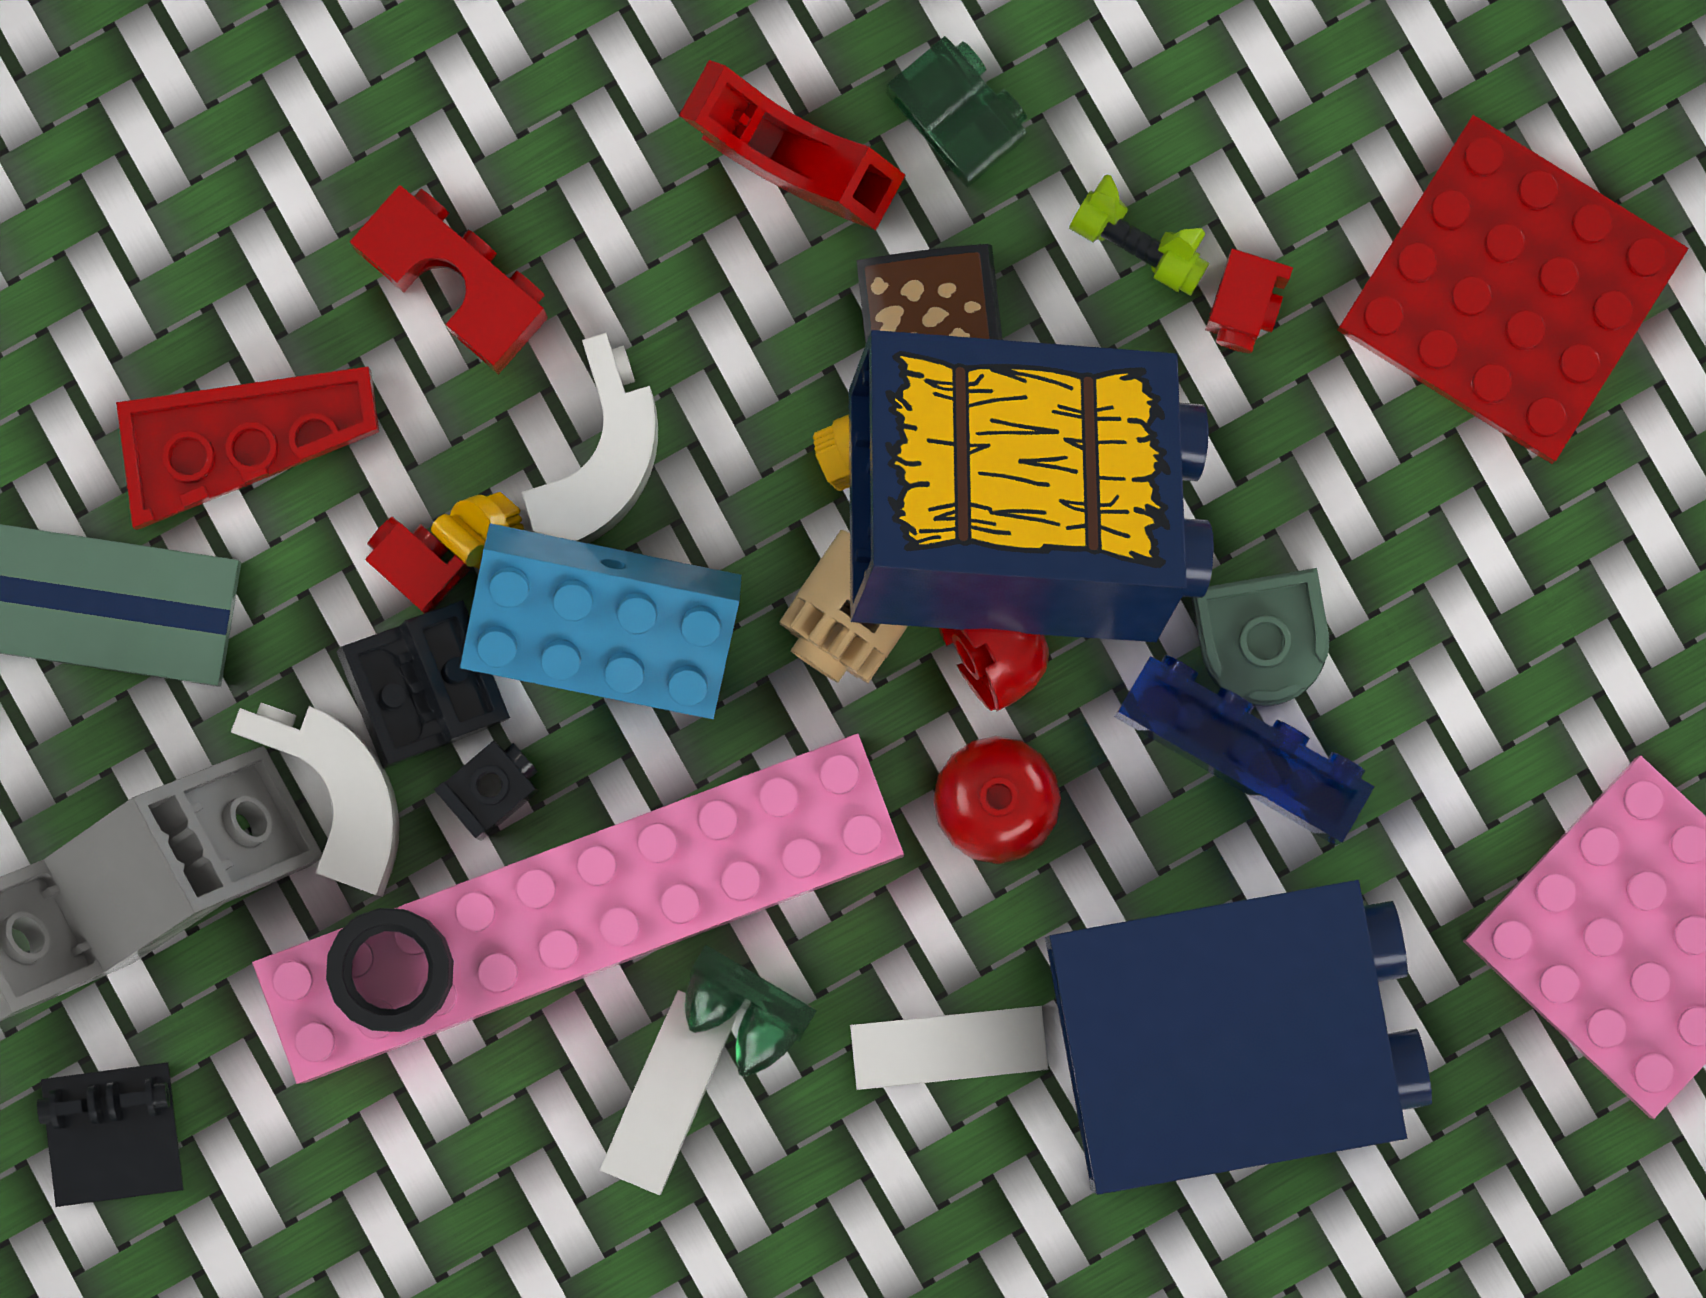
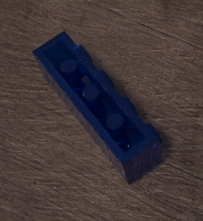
[1114,655,1375,845]

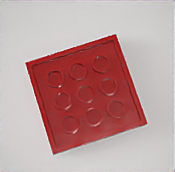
[1337,115,1689,464]

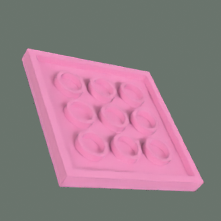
[1463,755,1706,1119]

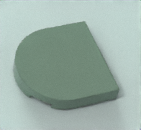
[1191,568,1329,706]

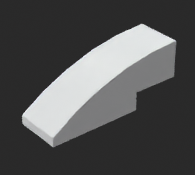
[600,990,737,1195]
[850,1006,1048,1090]

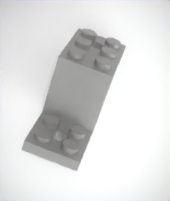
[0,746,322,1021]

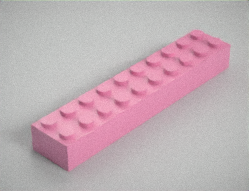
[252,733,904,1084]

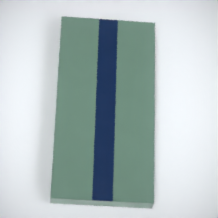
[0,524,241,687]

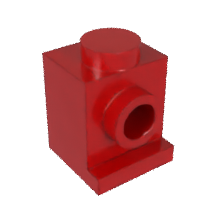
[1205,248,1293,353]
[365,516,470,614]

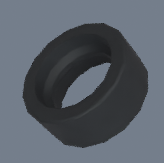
[326,908,454,1032]

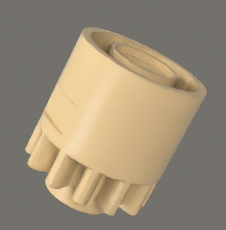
[779,530,908,683]

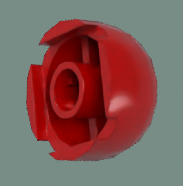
[939,628,1049,712]
[933,736,1061,864]

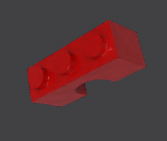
[350,185,548,375]

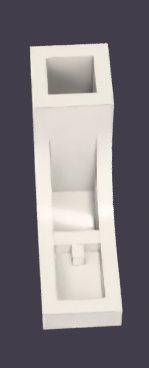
[522,333,658,543]
[231,703,399,897]

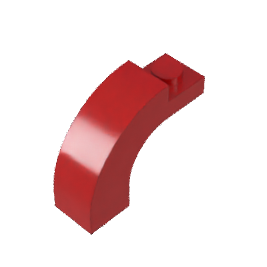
[679,60,906,230]

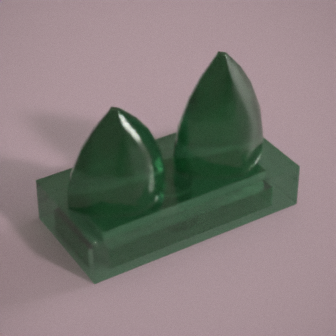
[684,945,817,1077]

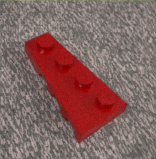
[116,366,379,530]

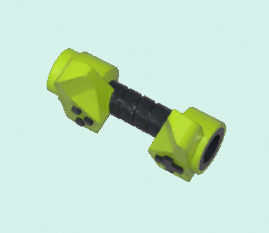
[1069,175,1210,296]

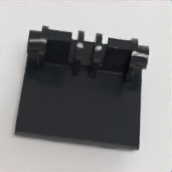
[37,1062,184,1207]

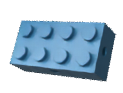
[460,523,742,719]

